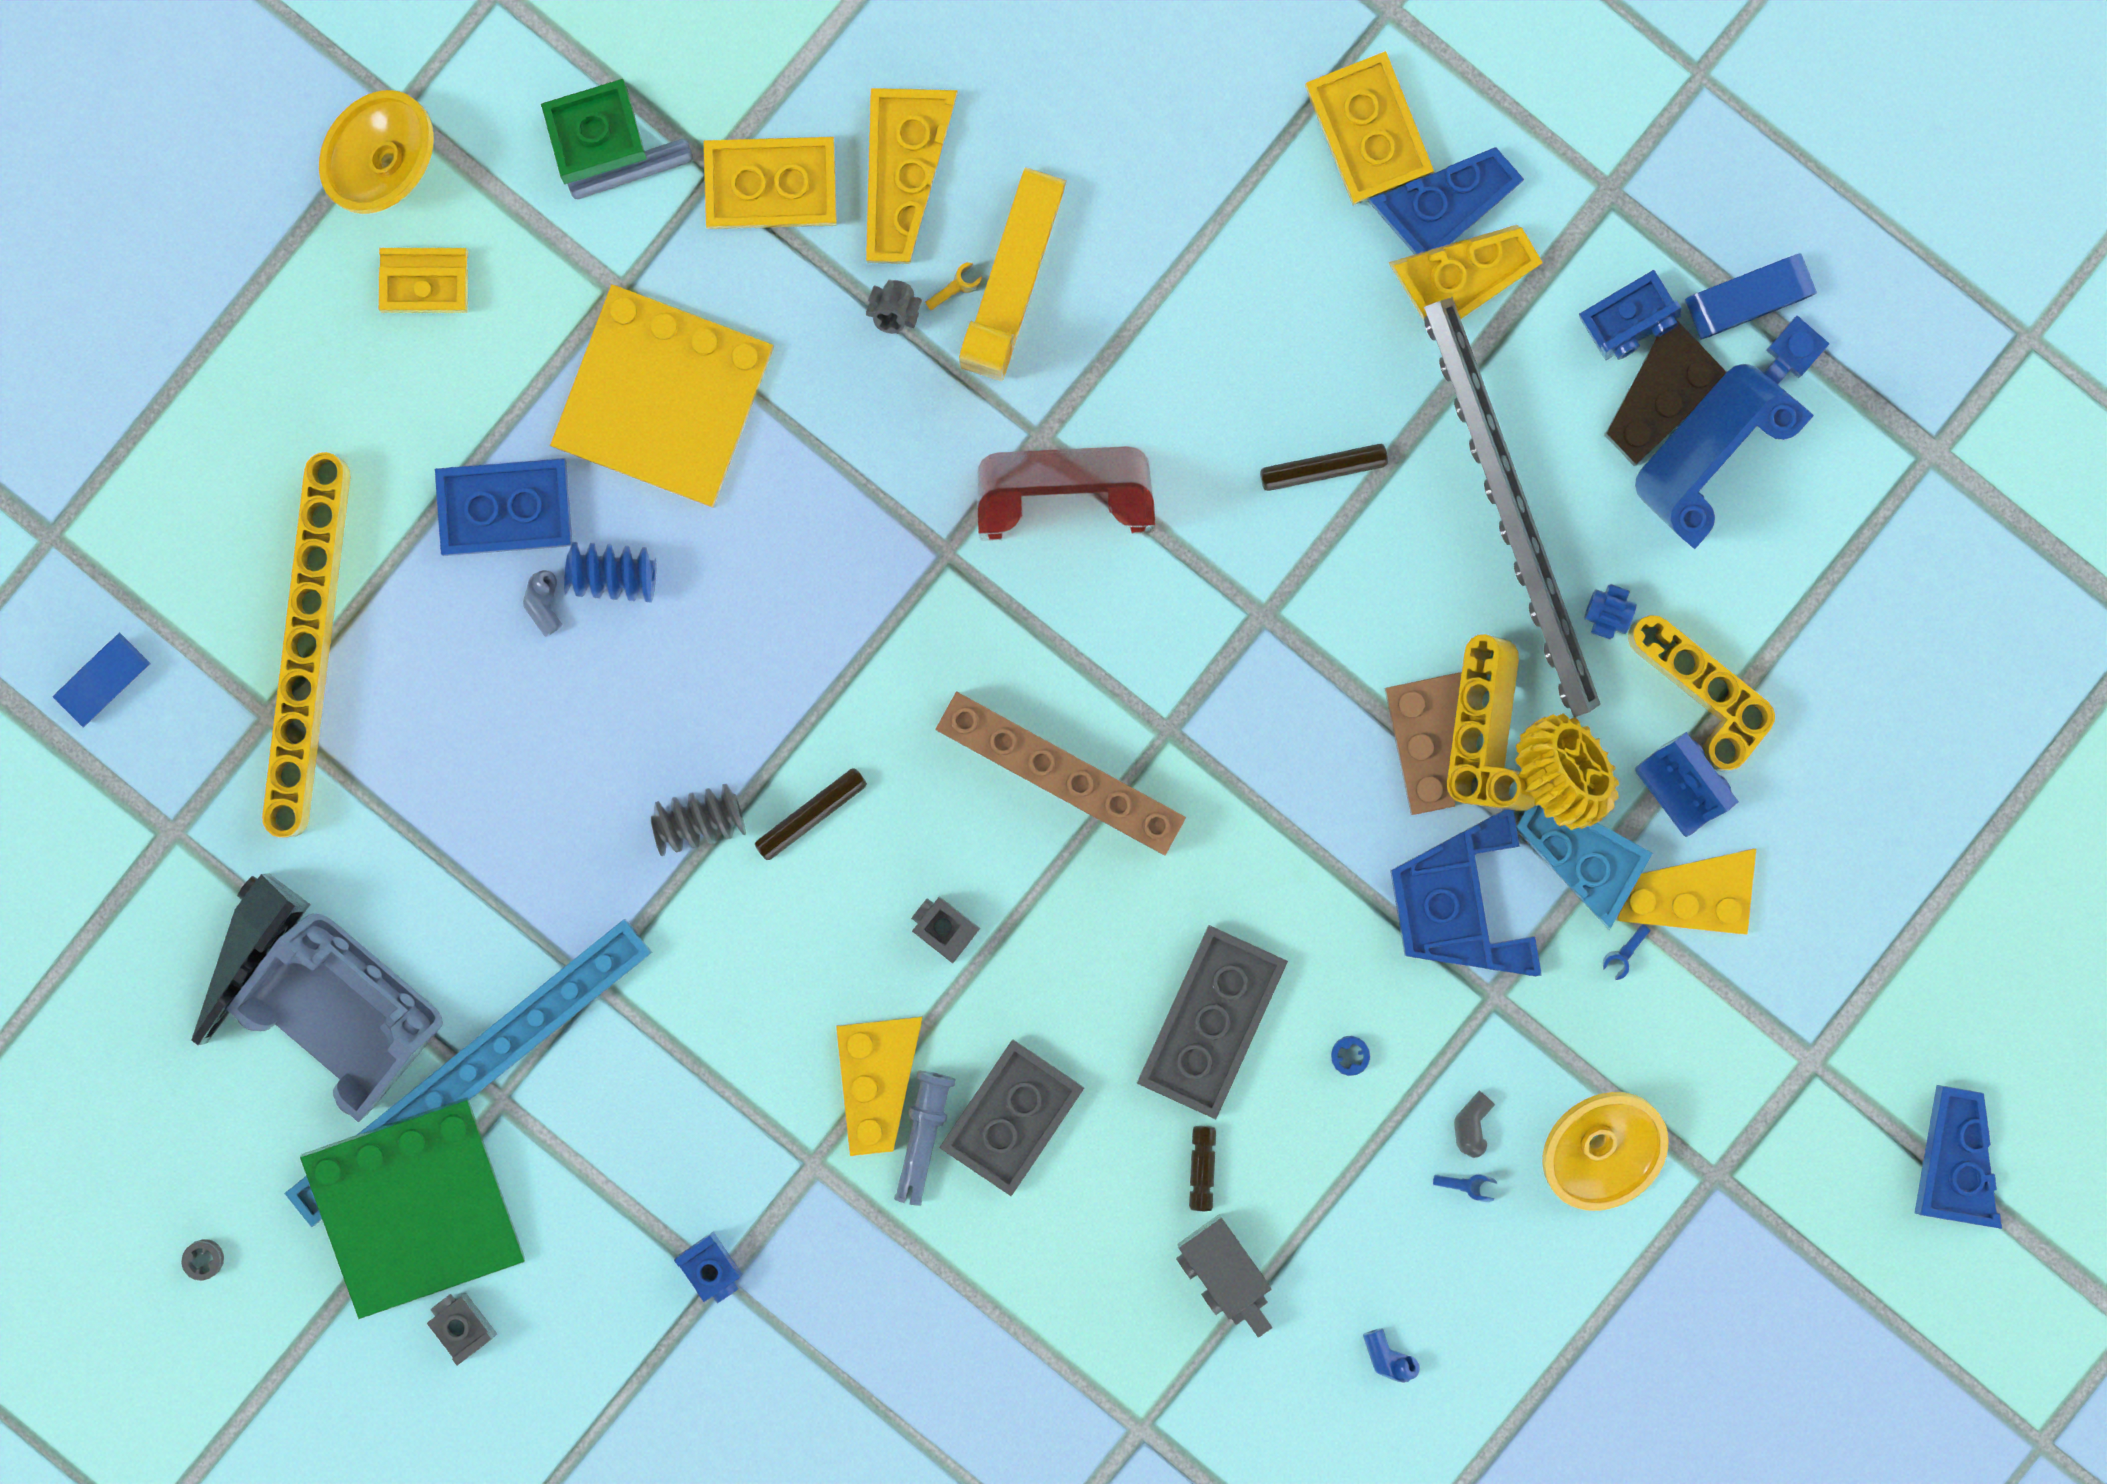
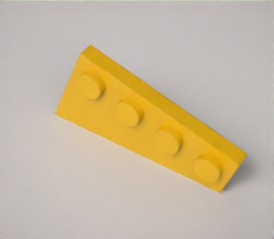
[866,88,958,264]

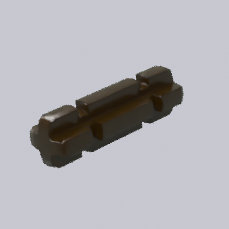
[1189,1126,1216,1212]

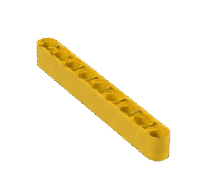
[262,452,351,838]

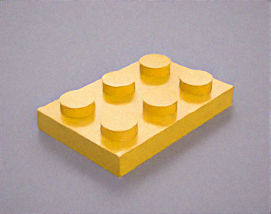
[1305,51,1434,206]
[704,137,837,229]

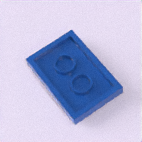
[435,459,572,556]

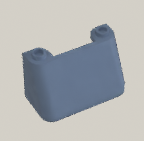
[226,913,443,1122]

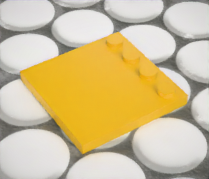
[550,284,774,508]

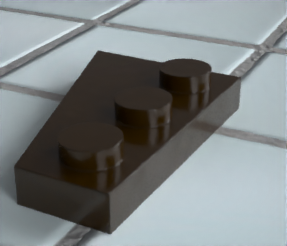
[1604,319,1726,466]

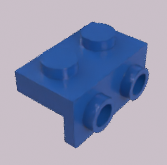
[1579,270,1682,361]
[1635,732,1739,837]

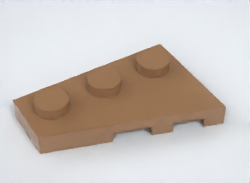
[1384,672,1462,815]

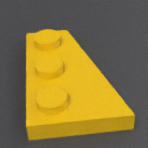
[1388,224,1543,321]
[1616,848,1756,935]

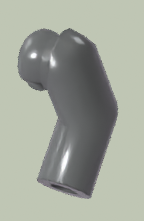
[1454,1090,1495,1158]

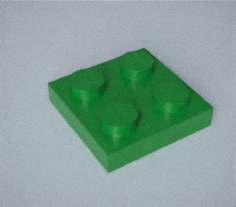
[541,78,647,185]

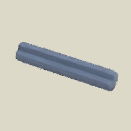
[568,138,693,200]

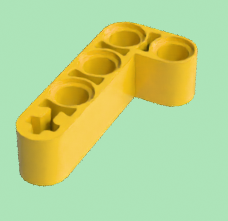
[1628,615,1775,771]
[1447,634,1535,811]

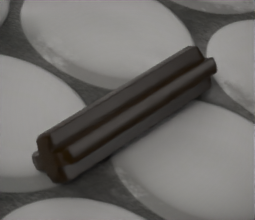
[1260,444,1388,491]
[755,768,867,860]

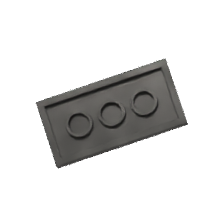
[1136,925,1288,1120]

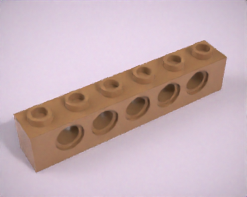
[935,691,1186,856]

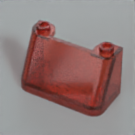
[977,446,1155,541]

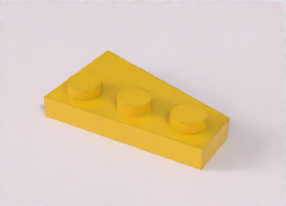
[836,1016,923,1156]

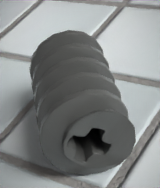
[651,783,746,856]

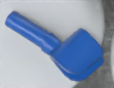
[1603,924,1651,980]
[1433,1174,1497,1203]

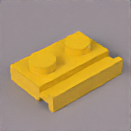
[378,248,468,313]

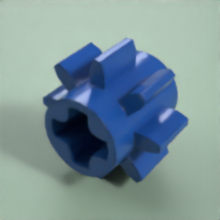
[1584,584,1637,639]

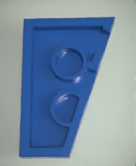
[1368,147,1524,255]

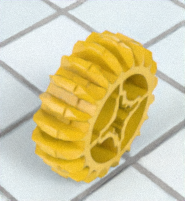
[1515,713,1619,830]

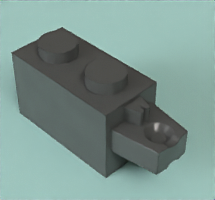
[1176,1214,1272,1338]

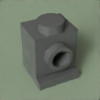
[911,896,981,963]
[427,1293,497,1366]

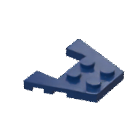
[1390,809,1542,977]

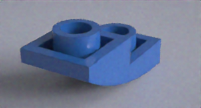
[52,632,151,728]

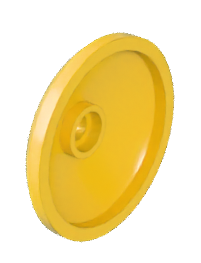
[319,90,434,214]
[1542,1092,1669,1211]

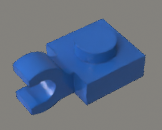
[1763,315,1830,384]

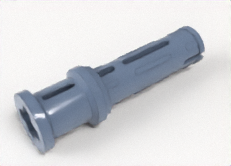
[894,1070,956,1206]

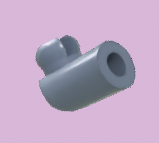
[523,570,563,637]

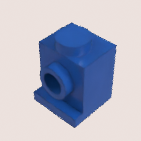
[674,1231,742,1303]

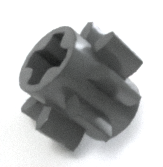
[866,280,922,334]

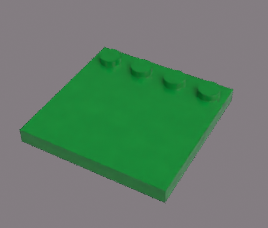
[300,1097,525,1320]

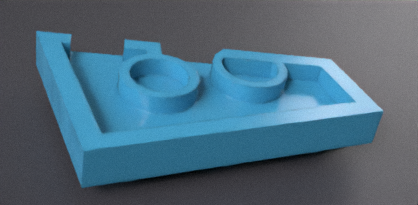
[1516,805,1653,930]

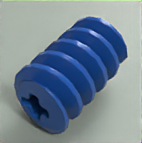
[564,542,657,603]

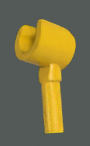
[925,262,982,310]

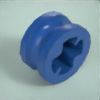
[1331,1036,1370,1076]

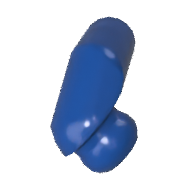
[1363,1328,1420,1383]

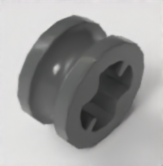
[181,1239,224,1281]

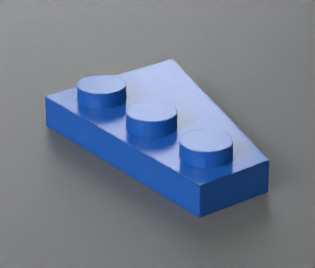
[1914,1085,2002,1229]

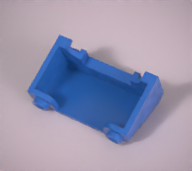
[1635,364,1814,549]

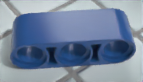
[1685,253,1817,340]

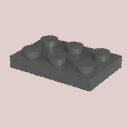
[939,1039,1084,1197]

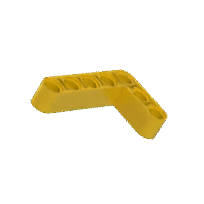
[959,167,1067,382]

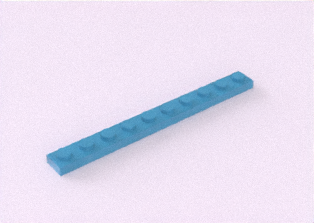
[284,919,653,1227]

